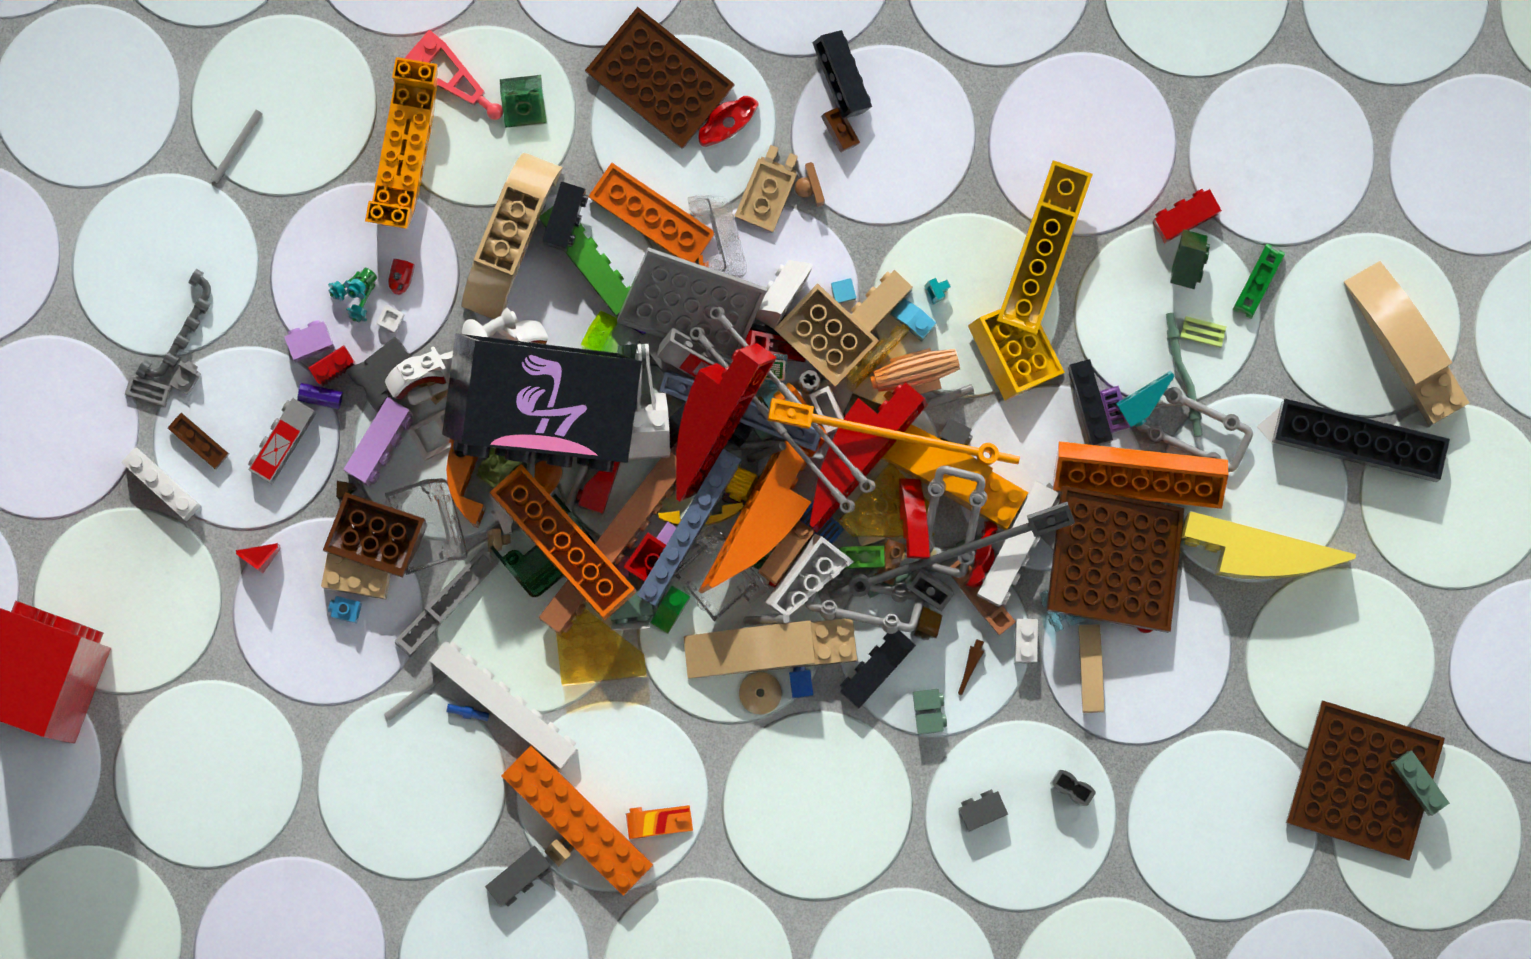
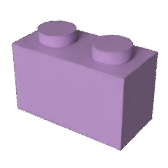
[284,320,335,363]

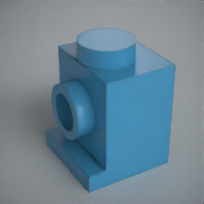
[328,596,362,624]

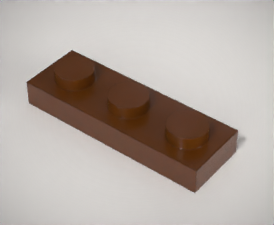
[167,413,229,470]

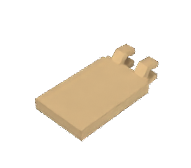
[735,145,798,232]

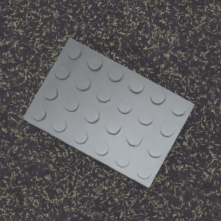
[617,247,767,361]

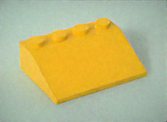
[968,309,1065,401]

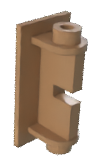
[875,538,906,585]

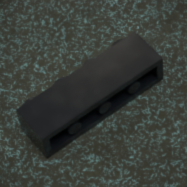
[812,30,872,119]
[1068,359,1113,446]
[840,630,916,709]

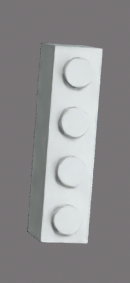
[121,447,201,521]

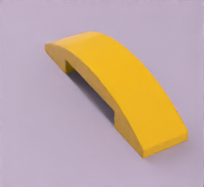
[658,503,743,526]

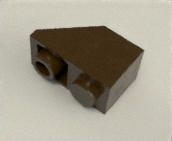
[913,606,943,640]

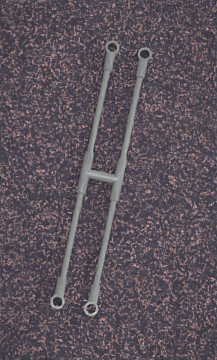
[690,307,875,513]

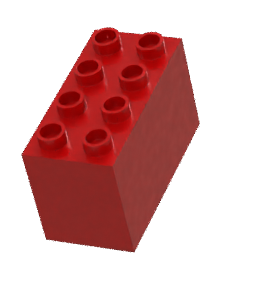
[0,600,111,744]

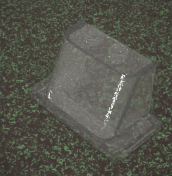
[675,525,770,622]

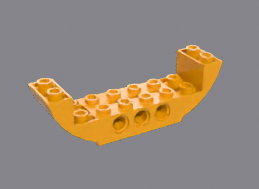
[365,57,438,229]

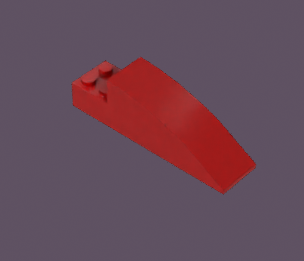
[676,343,777,502]
[810,382,928,532]

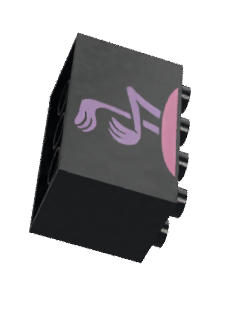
[442,333,642,472]

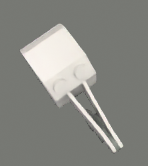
[628,343,670,460]

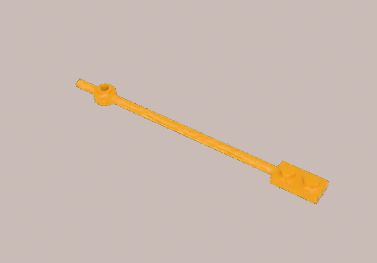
[767,398,1020,466]

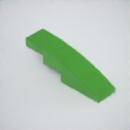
[837,546,885,570]

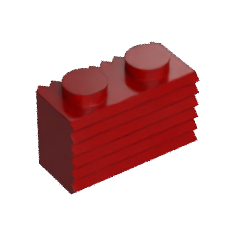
[308,345,356,387]

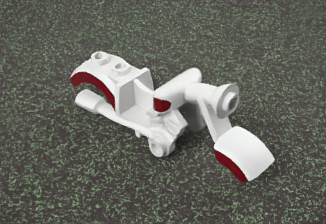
[385,308,548,405]

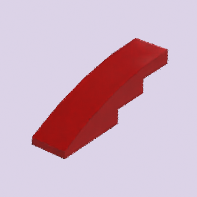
[899,478,930,559]

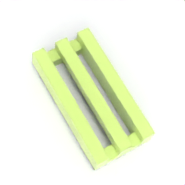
[1180,316,1227,348]

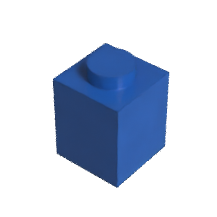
[789,666,813,699]

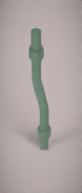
[1166,313,1203,437]

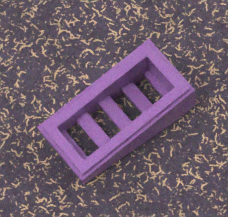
[1099,386,1130,433]

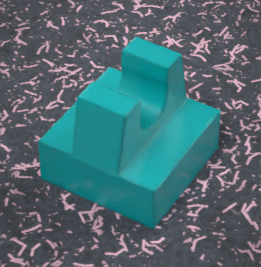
[924,278,951,304]

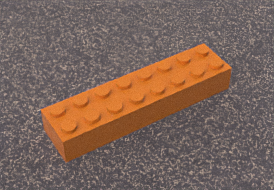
[1053,441,1228,509]
[489,464,636,621]
[501,745,653,896]

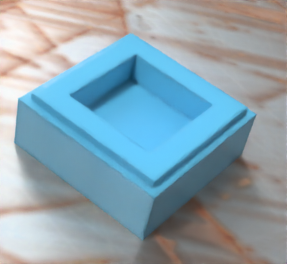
[831,278,856,303]

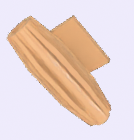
[870,348,960,394]

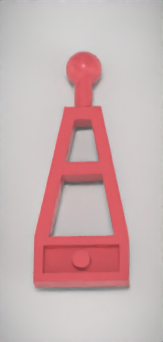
[405,30,503,120]

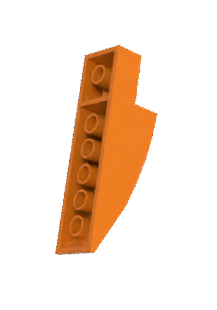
[698,440,811,594]

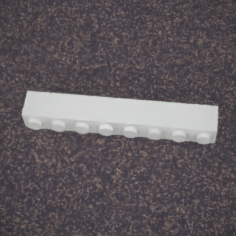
[429,641,578,769]

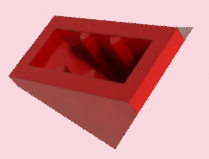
[236,543,281,573]

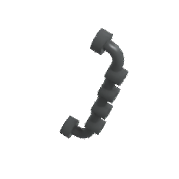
[136,269,211,378]

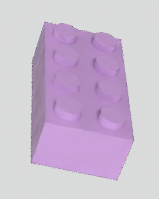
[343,397,414,487]

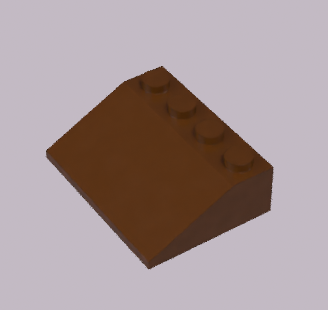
[323,492,427,578]

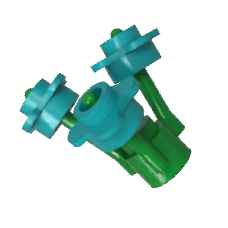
[328,267,377,322]

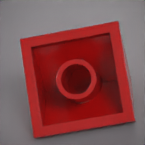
[624,532,666,582]

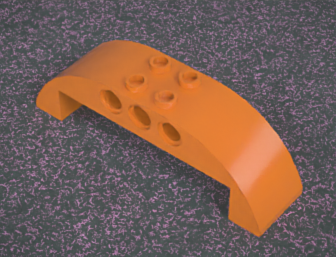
[446,439,486,528]

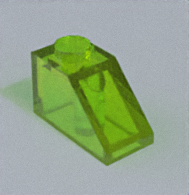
[581,310,618,351]

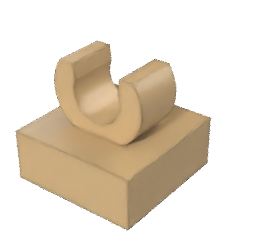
[487,529,511,552]
[544,838,573,867]

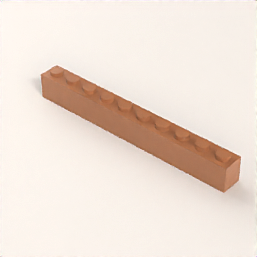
[539,452,676,635]

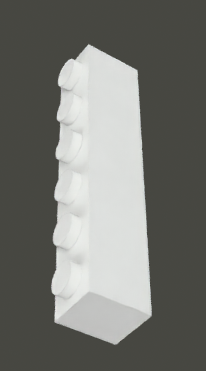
[977,481,1060,607]

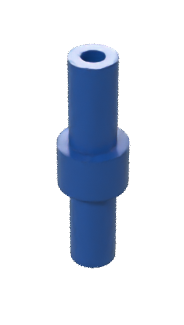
[446,704,490,721]

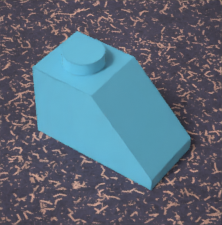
[890,298,936,342]

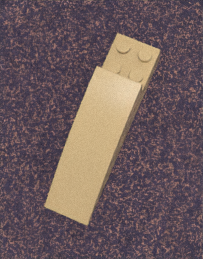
[1344,261,1470,427]
[684,619,857,679]

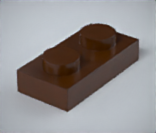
[821,107,860,152]

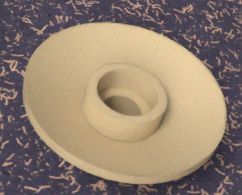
[739,672,782,715]

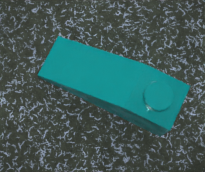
[1116,371,1175,427]

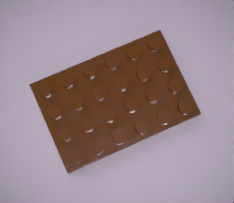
[585,6,735,149]

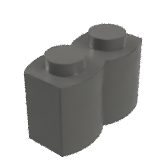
[1050,770,1096,806]

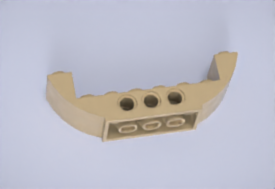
[461,153,563,319]

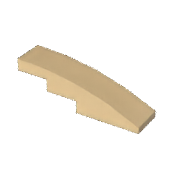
[1078,624,1104,713]

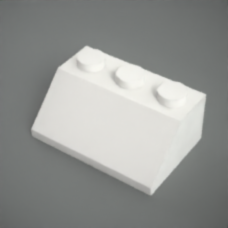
[755,260,813,329]

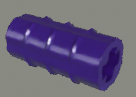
[297,383,343,409]

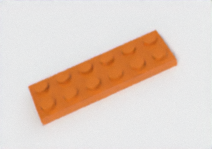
[588,163,716,263]

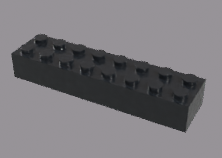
[1272,399,1450,482]

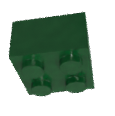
[1170,229,1210,289]

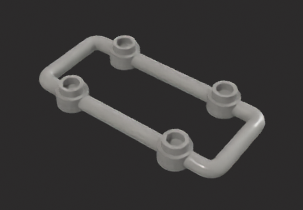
[1136,387,1253,472]
[919,465,987,578]
[805,570,924,634]

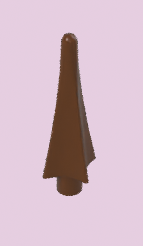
[958,639,984,695]

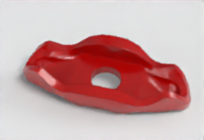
[698,96,759,147]
[966,521,998,588]

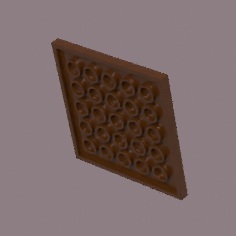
[1046,486,1185,633]
[1286,700,1445,861]

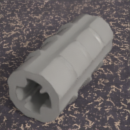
[799,370,820,394]

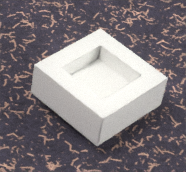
[376,304,405,333]

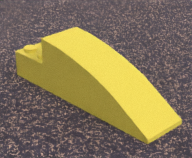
[1181,511,1356,579]

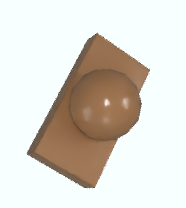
[794,162,825,207]

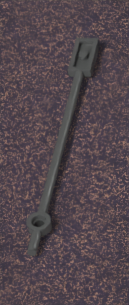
[828,502,1075,600]

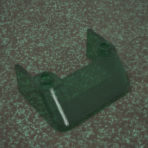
[490,494,595,597]

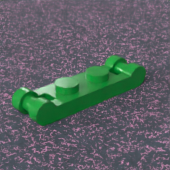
[1232,243,1285,319]

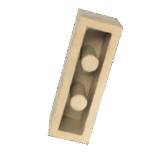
[851,270,913,333]

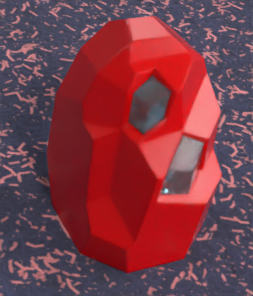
[388,258,415,295]

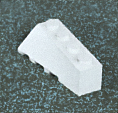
[765,534,854,616]

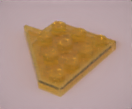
[846,323,910,393]
[837,463,935,538]
[556,608,647,686]

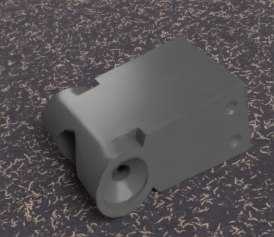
[346,337,412,413]

